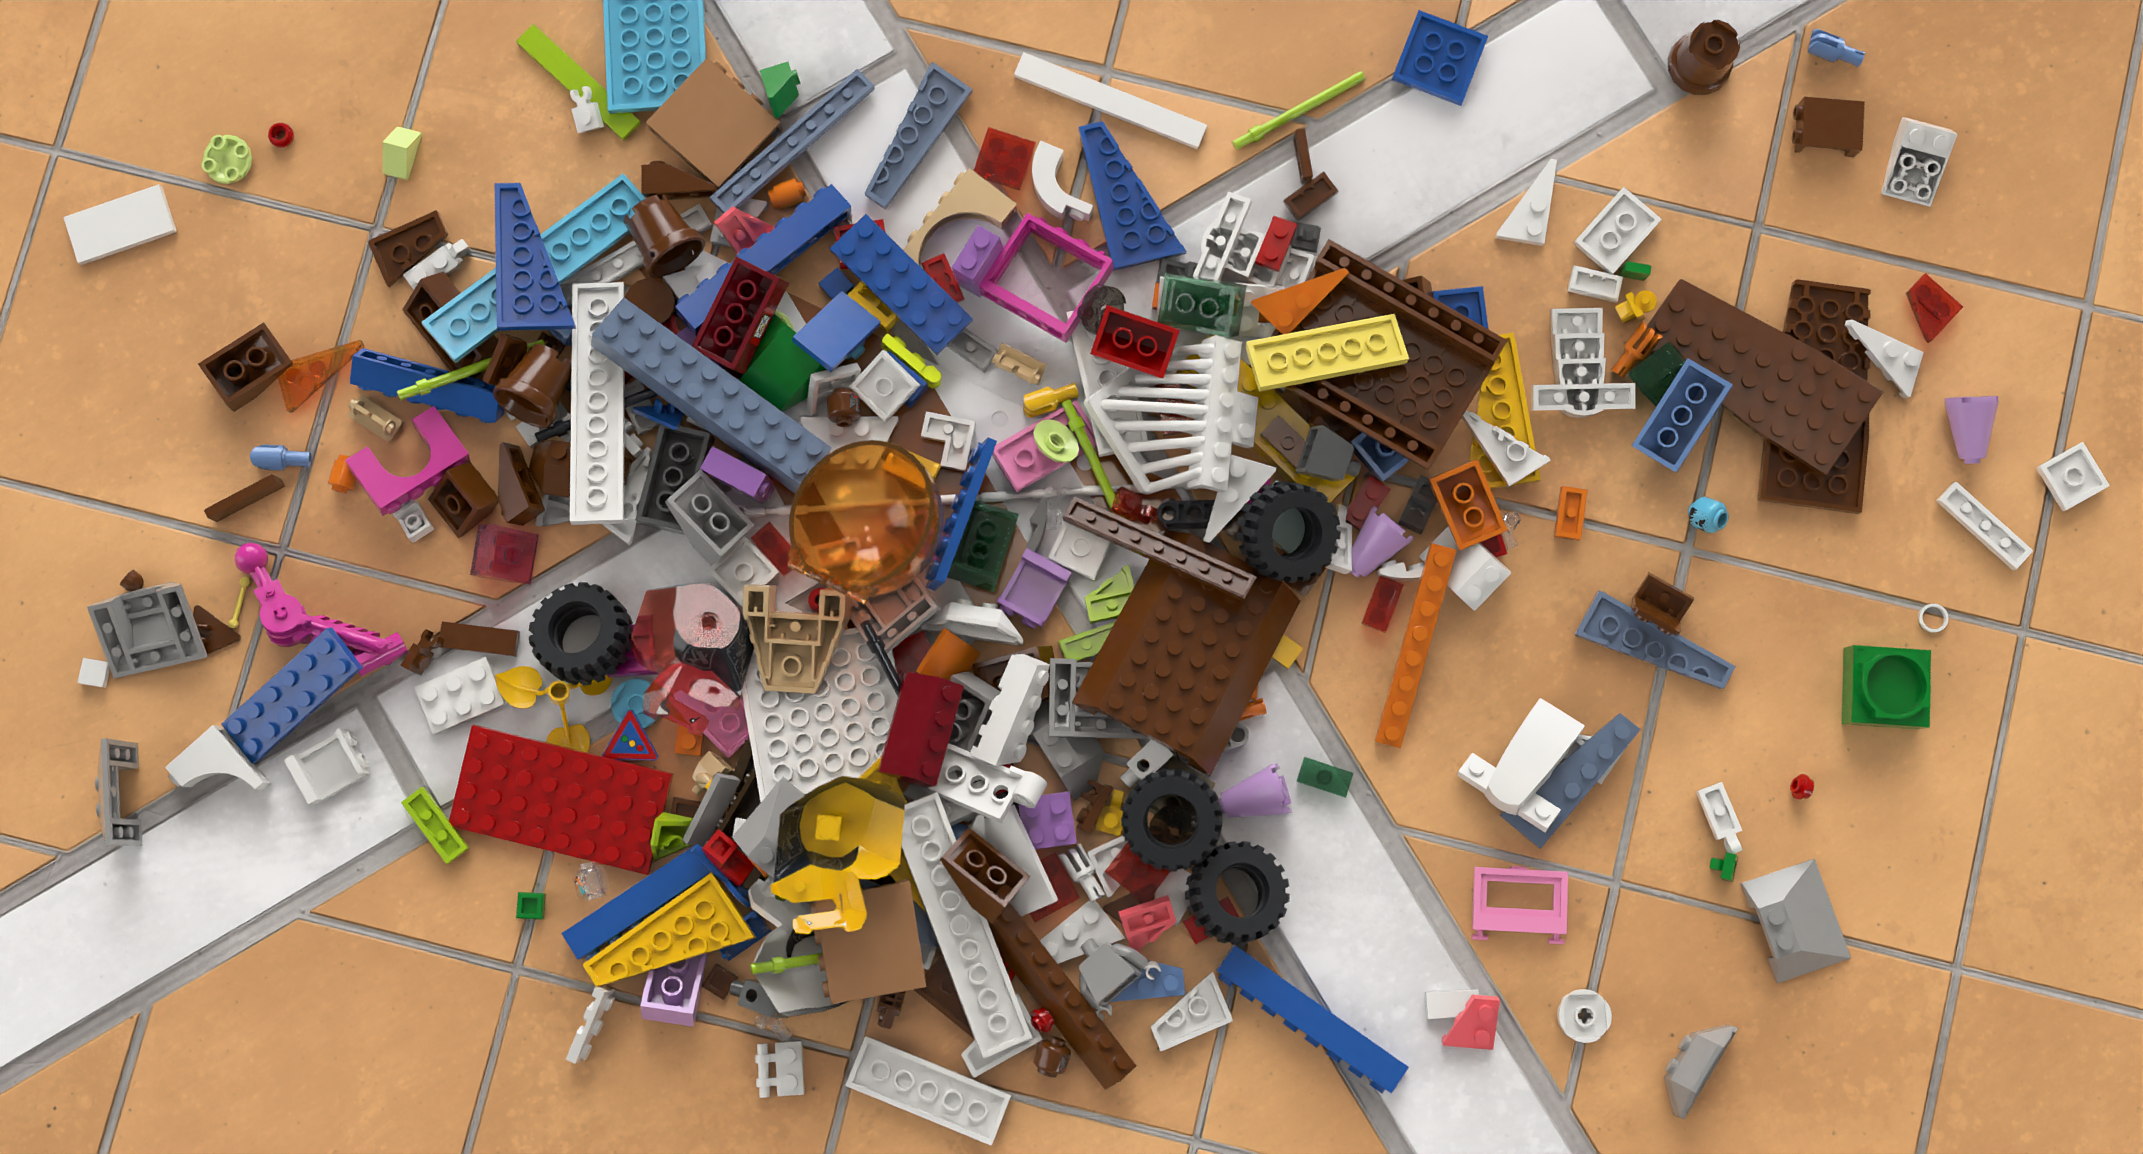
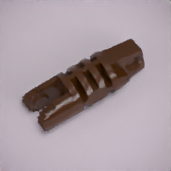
[877,991,906,1029]

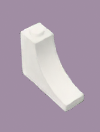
[165,725,271,790]

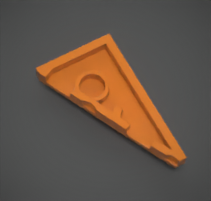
[1250,268,1349,335]

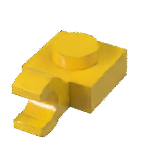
[1095,789,1124,836]

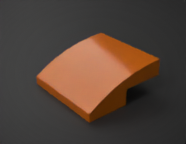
[916,628,980,681]

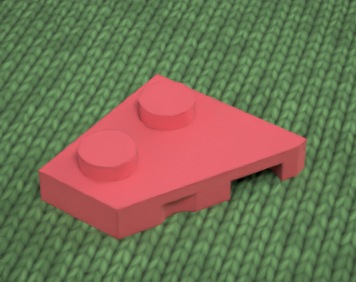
[714,206,775,254]
[1118,895,1177,953]
[1441,995,1500,1050]

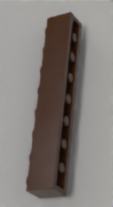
[987,903,1137,1090]

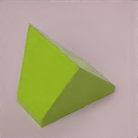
[650,812,694,861]

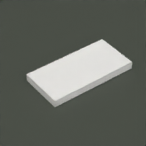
[63,184,177,265]
[968,805,1058,916]

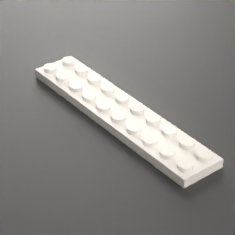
[570,282,625,525]
[901,792,1032,1059]

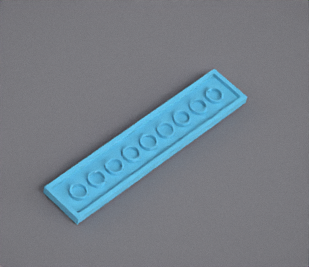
[422,173,646,363]

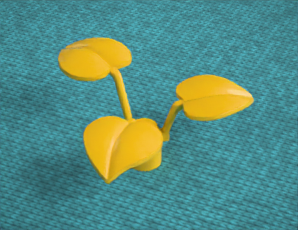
[495,666,613,752]

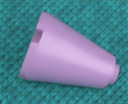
[1944,396,1999,464]
[1350,506,1414,578]
[1218,763,1292,818]

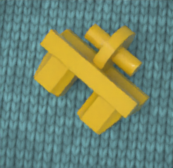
[1615,290,1657,324]

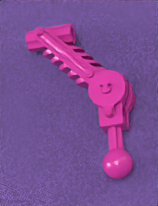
[234,542,408,677]

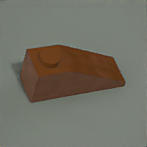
[641,161,718,200]
[498,442,545,526]

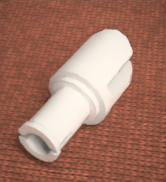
[1058,844,1105,903]

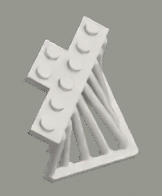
[1084,335,1258,495]

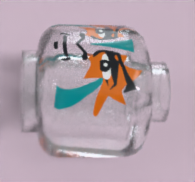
[573,861,610,901]

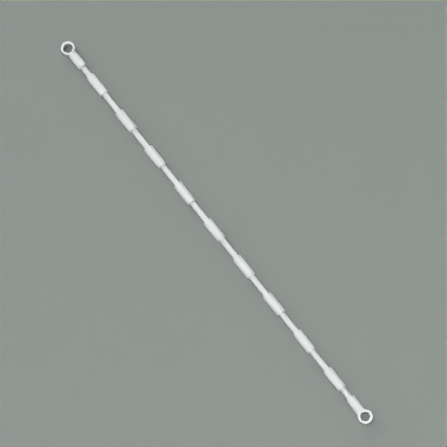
[737,482,1206,518]

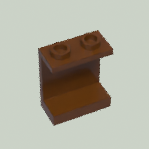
[1792,97,1865,157]

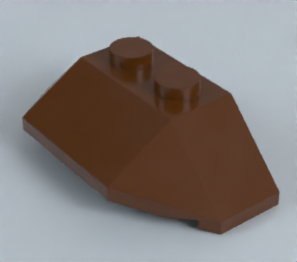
[528,440,632,498]

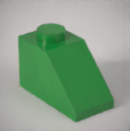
[760,61,801,118]

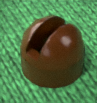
[120,570,144,591]

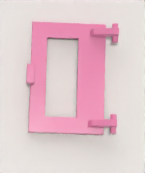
[1471,866,1568,944]

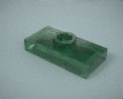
[1296,757,1354,798]

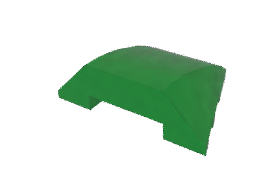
[738,314,827,412]

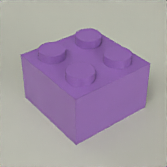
[1018,791,1077,850]

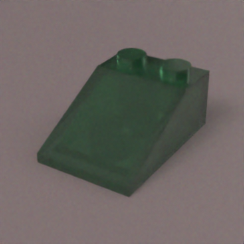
[1158,273,1247,338]
[947,500,1019,592]

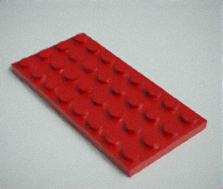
[449,725,674,875]

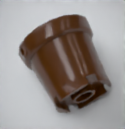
[1667,20,1740,95]
[623,195,705,279]
[492,344,572,428]

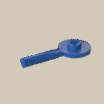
[691,844,751,908]

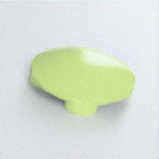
[201,135,252,184]

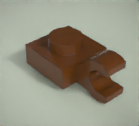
[400,629,444,675]

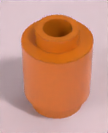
[768,178,807,210]
[328,454,356,494]

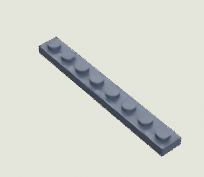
[710,69,875,214]

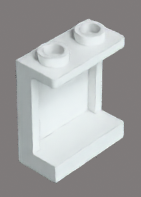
[284,728,371,805]

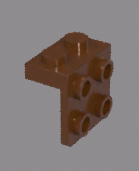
[1633,572,1694,636]

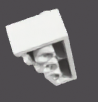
[969,654,1050,766]

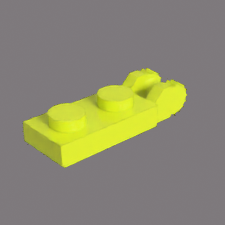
[882,333,942,389]

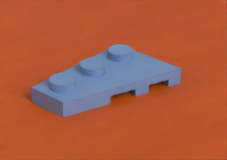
[1110,960,1185,1002]

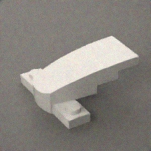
[1192,192,1316,289]
[1531,308,1635,418]
[1457,698,1584,833]

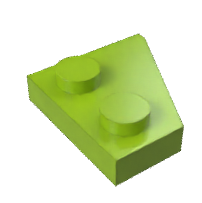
[1084,564,1134,624]

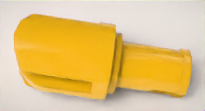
[1023,382,1079,418]

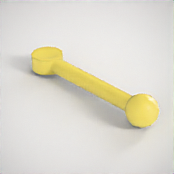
[228,577,251,629]

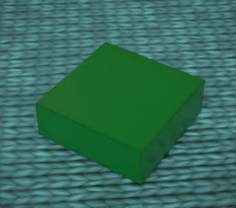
[1620,261,1651,281]
[516,892,546,920]

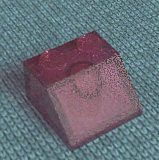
[470,524,539,585]

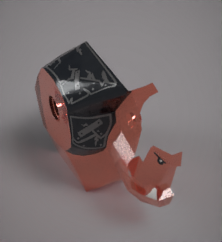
[631,583,754,736]

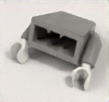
[1079,938,1161,1021]

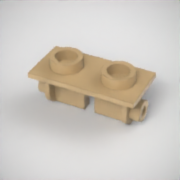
[991,343,1047,385]
[347,395,403,443]

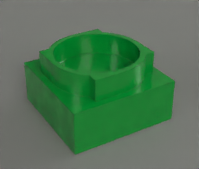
[1842,645,1931,730]

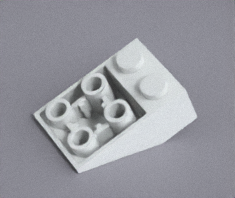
[1881,117,1958,207]

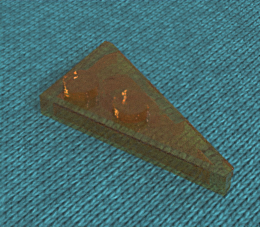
[278,340,365,413]

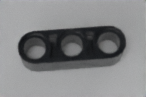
[1157,500,1232,529]

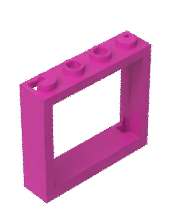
[979,213,1114,343]

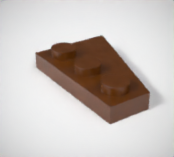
[367,210,449,288]

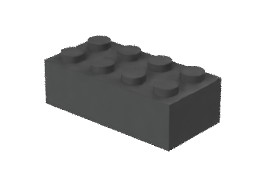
[635,424,715,535]

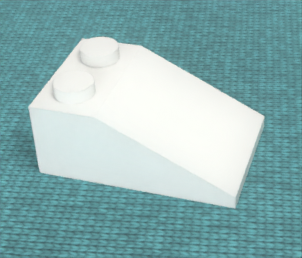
[1419,527,1511,611]

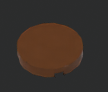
[625,278,676,325]

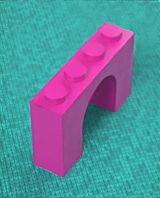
[345,406,470,516]

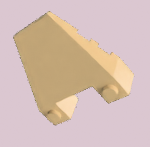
[743,584,852,694]

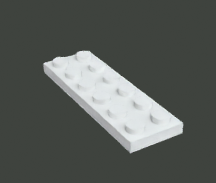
[1066,302,1148,457]
[845,1036,1011,1146]

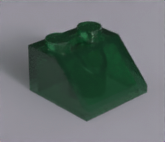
[1627,341,1686,407]

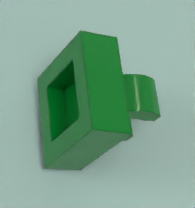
[1709,852,1738,882]

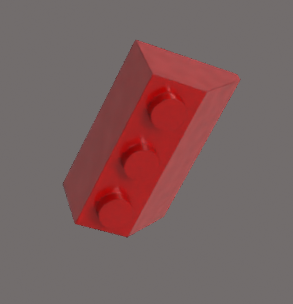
[1090,305,1180,379]

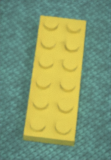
[1245,314,1409,392]

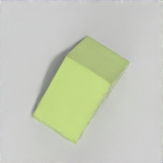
[383,126,422,180]

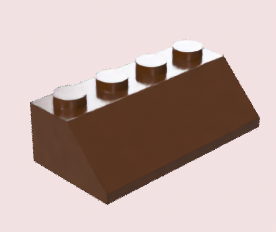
[402,271,499,378]

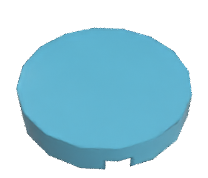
[611,678,663,729]

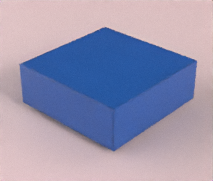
[818,267,854,300]

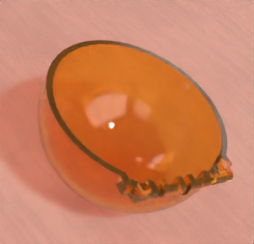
[787,440,944,604]

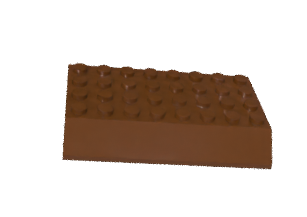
[1249,239,1508,470]
[1072,530,1301,777]

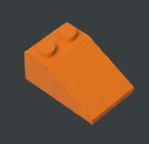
[1428,459,1508,551]

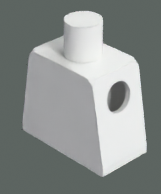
[1120,739,1175,788]

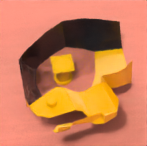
[770,776,905,934]

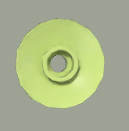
[1033,419,1079,463]

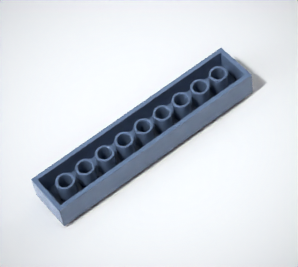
[591,297,832,495]

